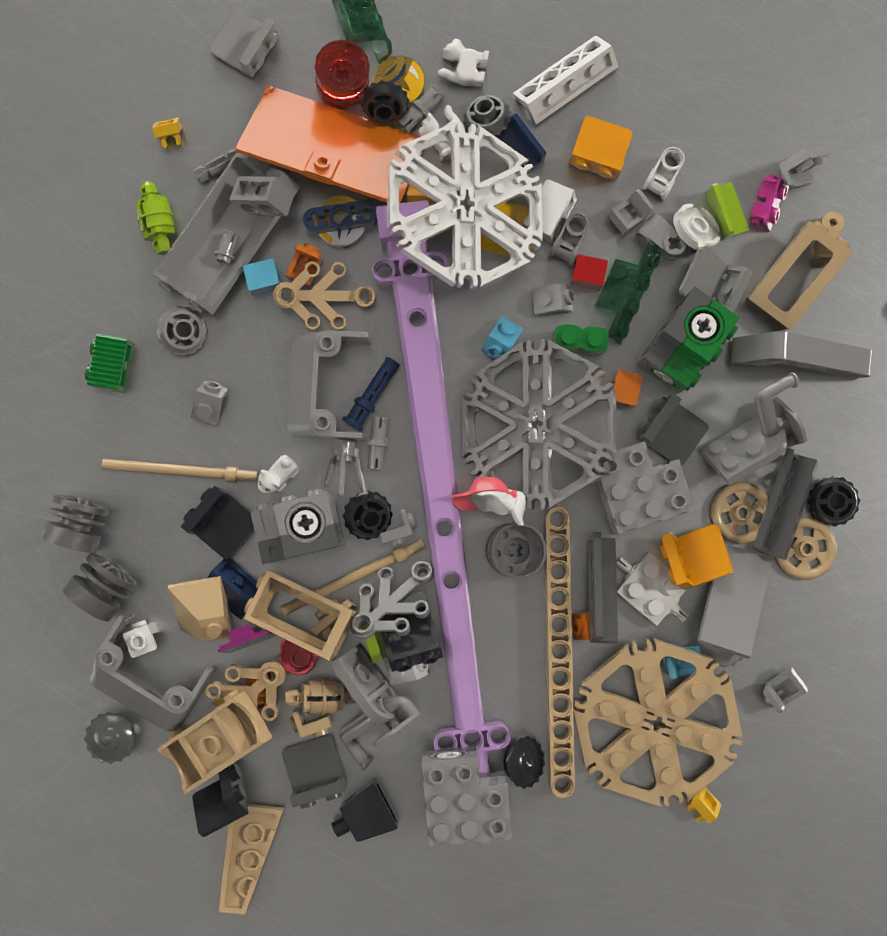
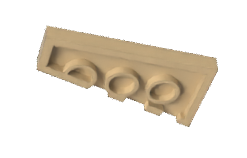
[219,804,284,915]

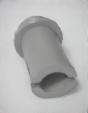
[214,229,240,265]

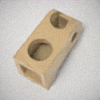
[809,212,844,264]

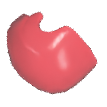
[279,639,319,676]

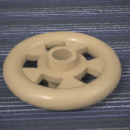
[711,482,769,544]
[776,517,837,580]

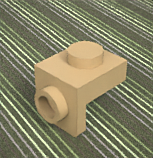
[290,707,333,738]

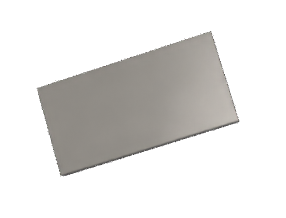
[697,543,772,659]

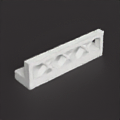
[513,35,619,124]

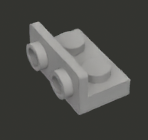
[779,145,830,187]

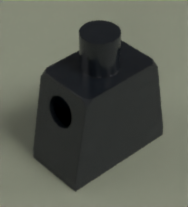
[331,777,399,842]

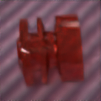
[314,39,370,110]

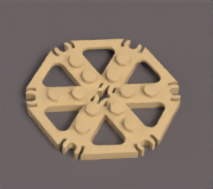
[573,638,743,807]

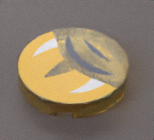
[374,55,425,107]

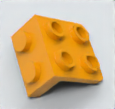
[568,116,633,180]
[660,524,734,590]

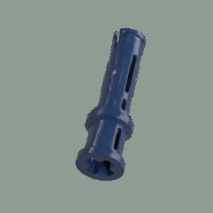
[342,356,400,432]

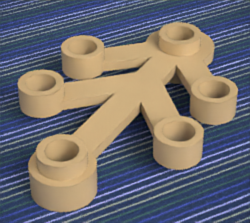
[273,261,375,330]
[205,661,286,721]

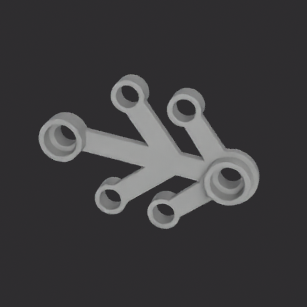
[350,561,433,639]

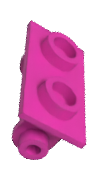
[750,174,788,232]

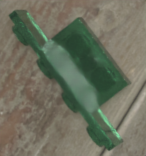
[331,0,392,64]
[595,242,661,345]

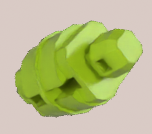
[135,181,175,255]

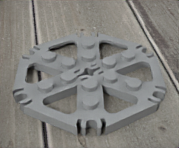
[462,339,617,510]

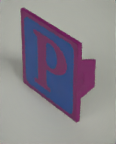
[217,624,278,653]

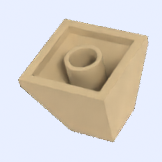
[168,576,233,642]

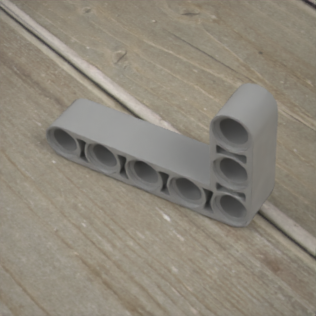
[730,331,872,378]

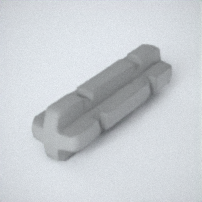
[193,148,236,183]

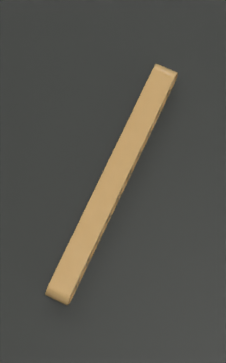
[543,507,575,799]

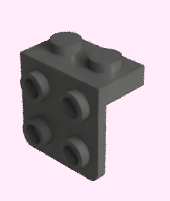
[638,393,709,466]
[282,735,347,809]

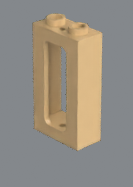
[747,220,853,330]
[244,570,358,661]

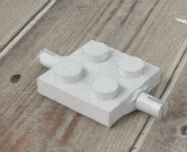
[616,552,689,626]

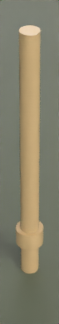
[101,459,259,483]
[280,539,426,615]

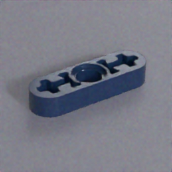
[303,200,377,234]

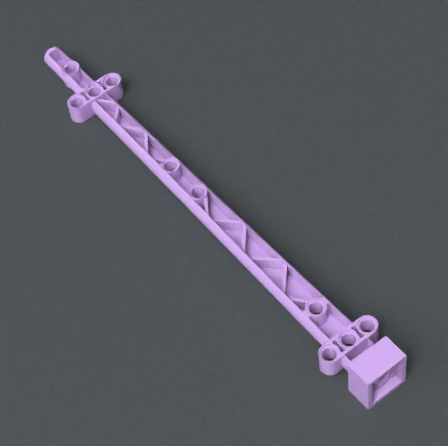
[372,200,510,844]

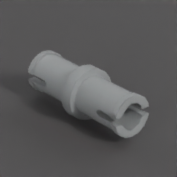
[397,84,445,133]
[367,416,389,470]

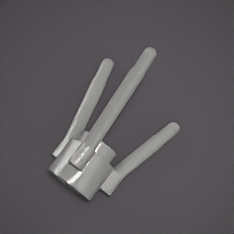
[324,440,366,497]

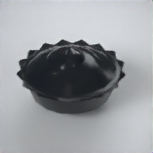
[359,80,410,125]
[808,476,861,527]
[342,490,393,540]
[503,736,545,789]

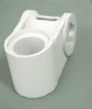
[642,147,685,201]

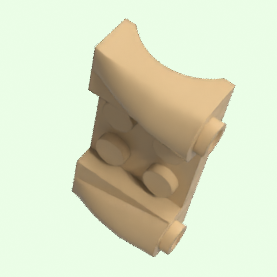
[157,689,272,794]

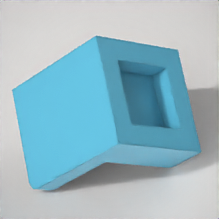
[243,258,281,296]

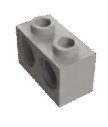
[229,176,295,216]

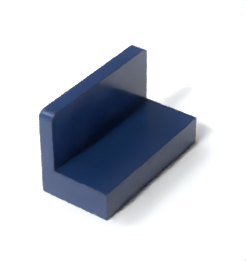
[494,112,546,174]
[207,559,258,620]

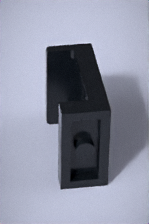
[374,590,443,672]

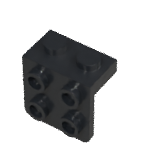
[180,486,254,559]
[192,763,249,837]

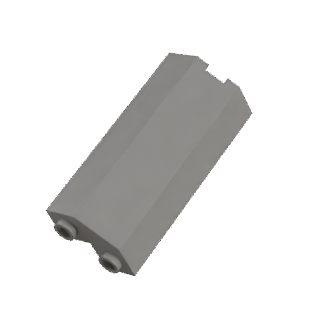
[153,152,300,315]

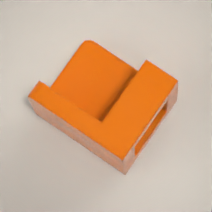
[612,369,643,408]

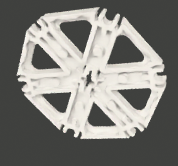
[387,122,543,289]

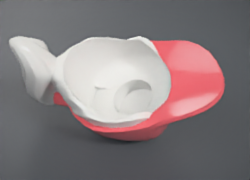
[451,477,526,526]

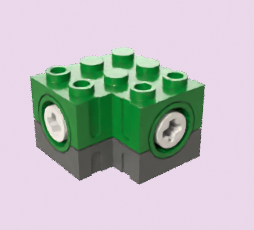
[635,287,740,394]

